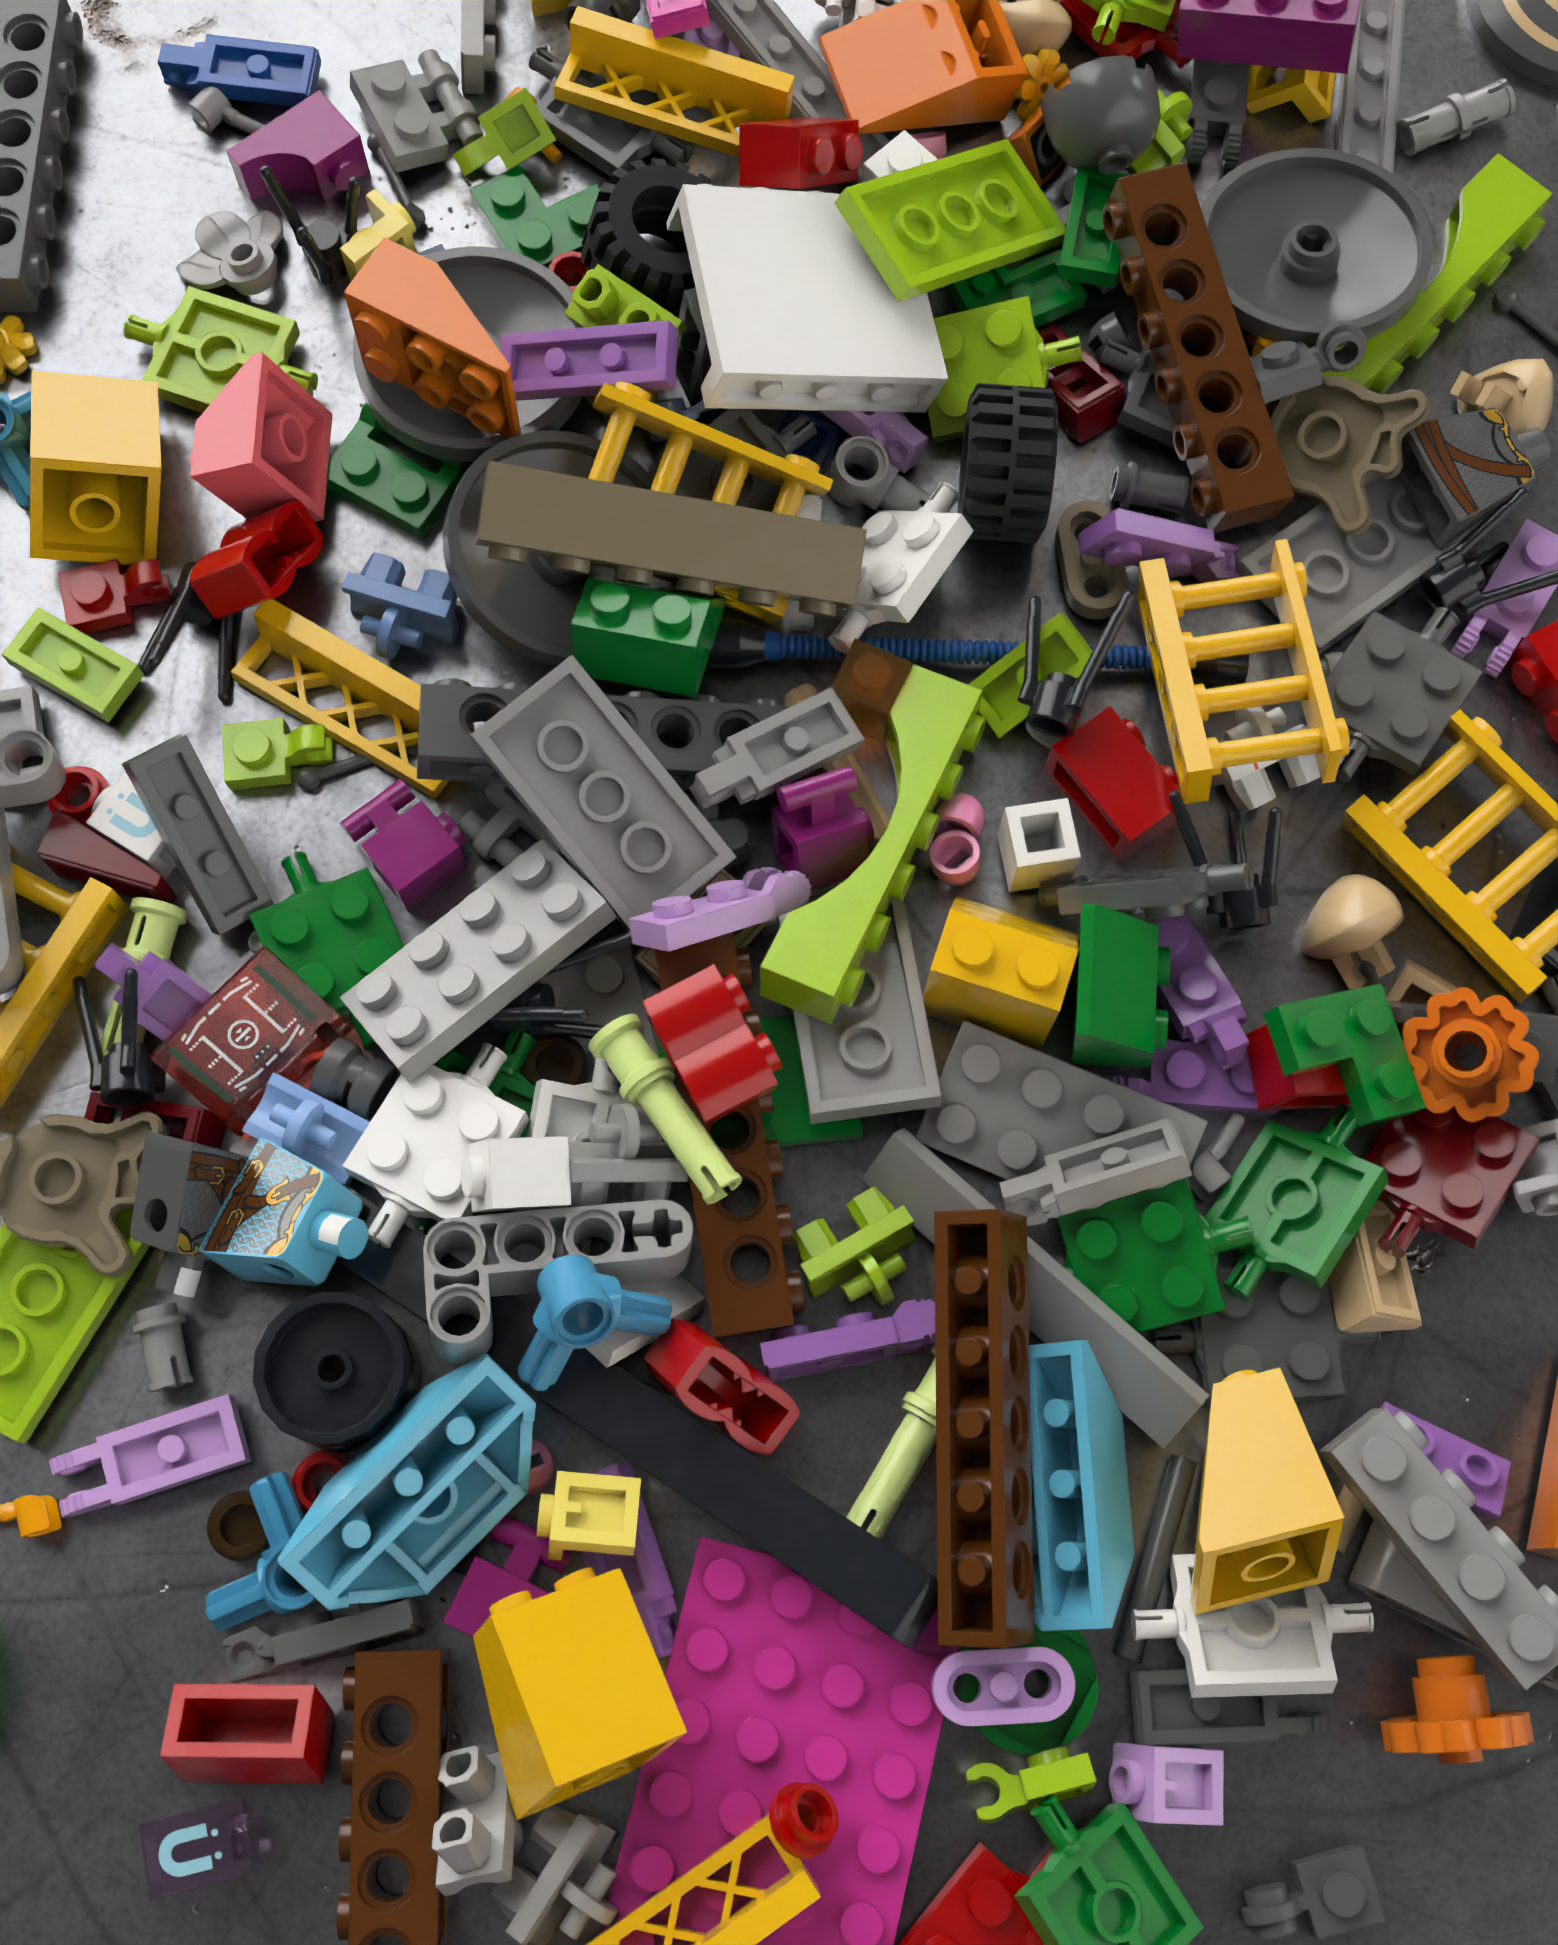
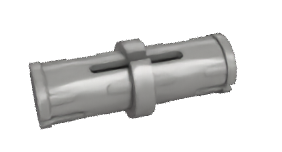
[1396,79,1516,156]

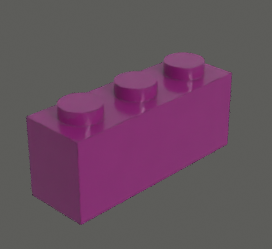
[1177,0,1361,74]

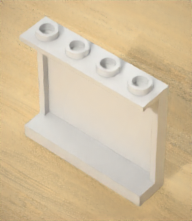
[666,184,948,413]

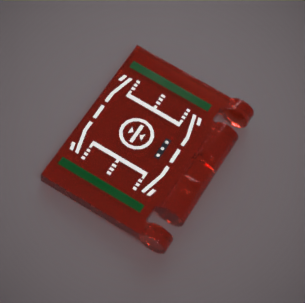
[150,945,353,1137]

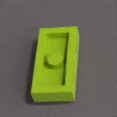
[1,607,144,723]
[968,612,1093,738]

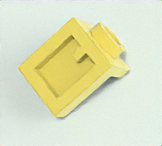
[340,189,417,282]
[536,1471,641,1561]

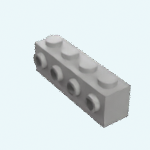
[1318,1408,1558,1690]

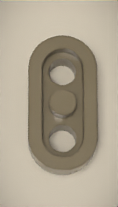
[1055,501,1128,620]

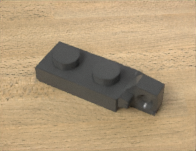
[222,1599,427,1684]

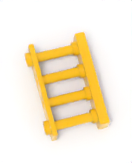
[588,382,834,624]
[1136,539,1350,804]
[1342,709,1558,1004]
[0,843,130,1109]

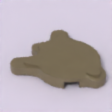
[1265,376,1431,536]
[0,1112,167,1278]

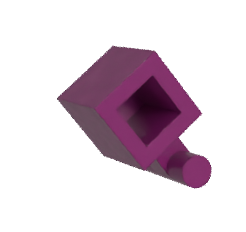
[771,766,874,890]
[339,778,468,912]
[443,1514,575,1637]

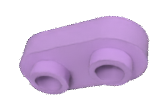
[931,1647,1075,1726]

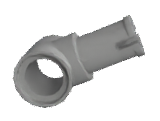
[826,436,931,511]

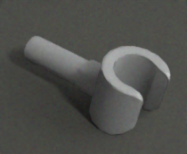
[189,86,265,134]
[1187,1113,1246,1201]

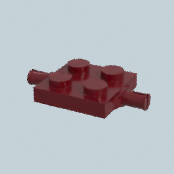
[1364,1107,1539,1258]

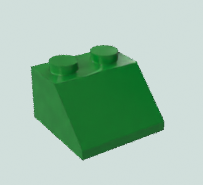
[571,576,725,698]
[1071,903,1170,1068]

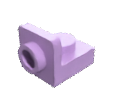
[1109,1742,1224,1826]

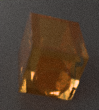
[831,638,912,743]

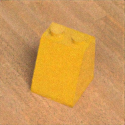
[30,370,161,565]
[923,896,1079,1051]
[1190,1368,1345,1615]
[473,1567,687,1821]

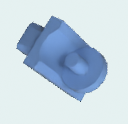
[341,552,460,659]

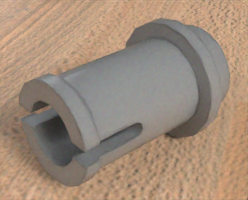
[131,1303,194,1393]

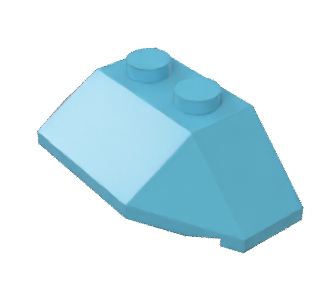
[1029,1339,1135,1631]
[277,1353,536,1610]

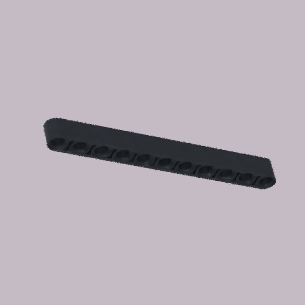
[335,1182,938,1650]

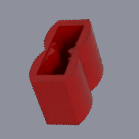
[189,500,324,619]
[642,964,783,1126]
[643,1319,800,1455]

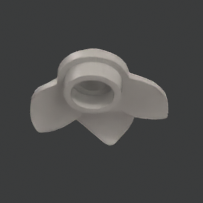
[176,210,284,295]

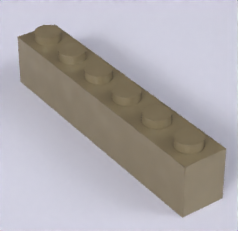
[475,461,867,617]

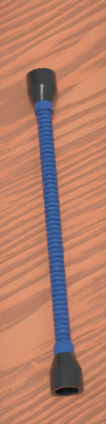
[709,619,1249,685]

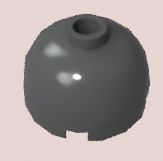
[1040,55,1161,175]

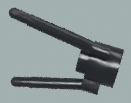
[260,166,360,285]
[1420,488,1558,617]
[138,561,235,702]
[1017,590,1135,738]
[1169,790,1282,931]
[491,932,633,1039]
[72,969,171,1108]

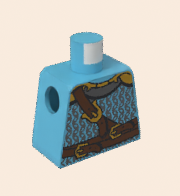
[198,1138,368,1287]

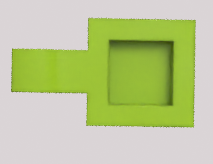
[453,87,556,176]
[222,717,334,790]
[965,1747,1097,1824]

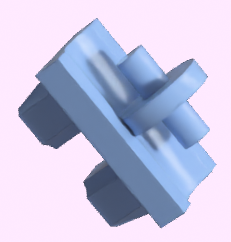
[242,1072,370,1185]

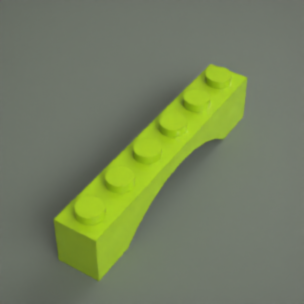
[1321,153,1553,394]
[760,664,987,1025]

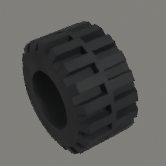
[581,158,711,318]
[958,383,1058,543]

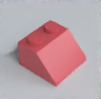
[190,352,333,522]

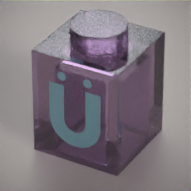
[139,1797,259,1901]

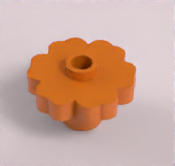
[1402,987,1539,1123]
[1380,1655,1534,1764]

